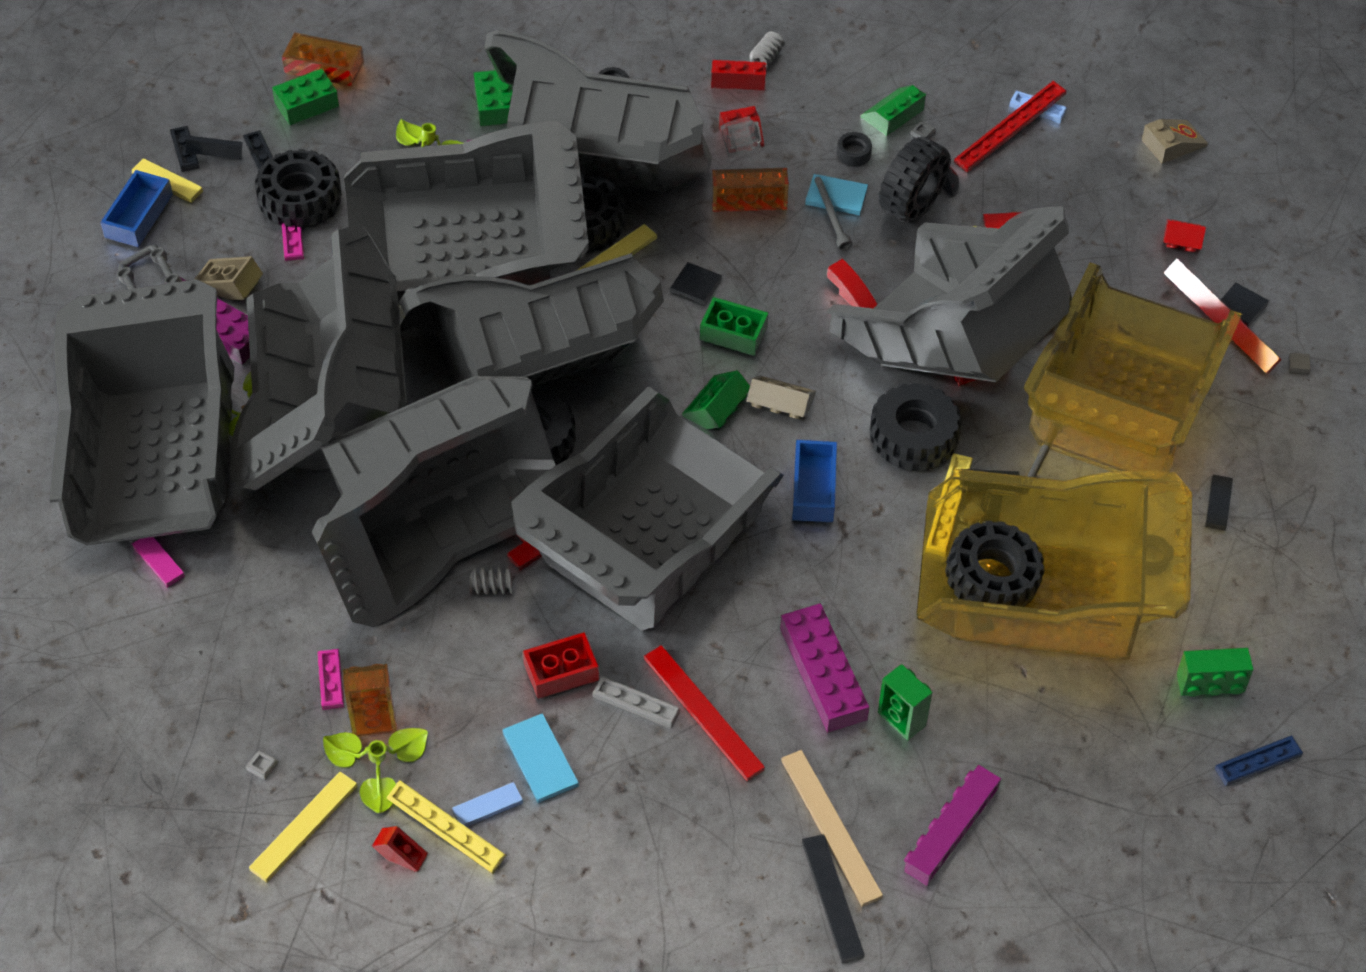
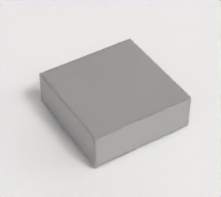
[246,750,278,780]

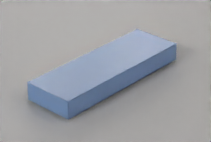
[1009,90,1067,123]
[452,782,523,827]

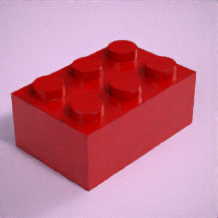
[523,632,599,699]

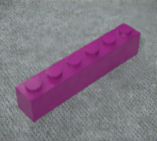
[904,765,1001,886]

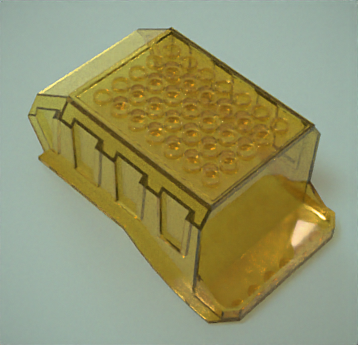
[1024,262,1242,486]
[916,468,1192,660]

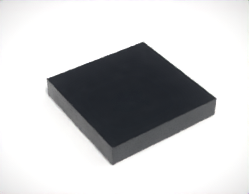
[670,262,722,305]
[1221,282,1269,327]

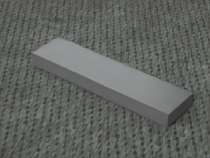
[593,676,680,729]

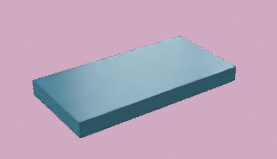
[502,713,579,803]

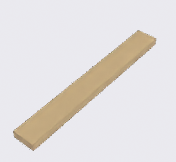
[781,750,883,907]

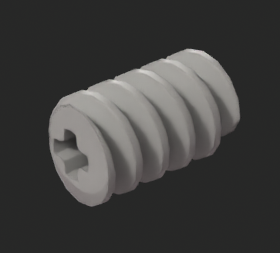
[749,31,785,68]
[469,567,513,594]

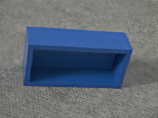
[100,170,173,247]
[792,440,837,522]

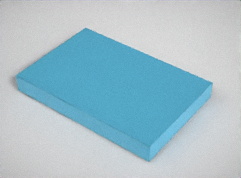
[805,174,868,216]

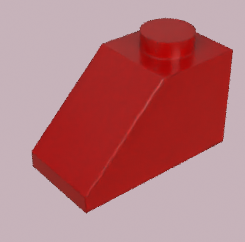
[372,826,428,872]

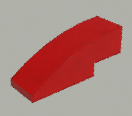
[827,258,878,309]

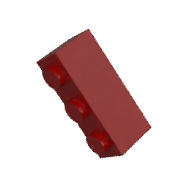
[711,60,766,90]

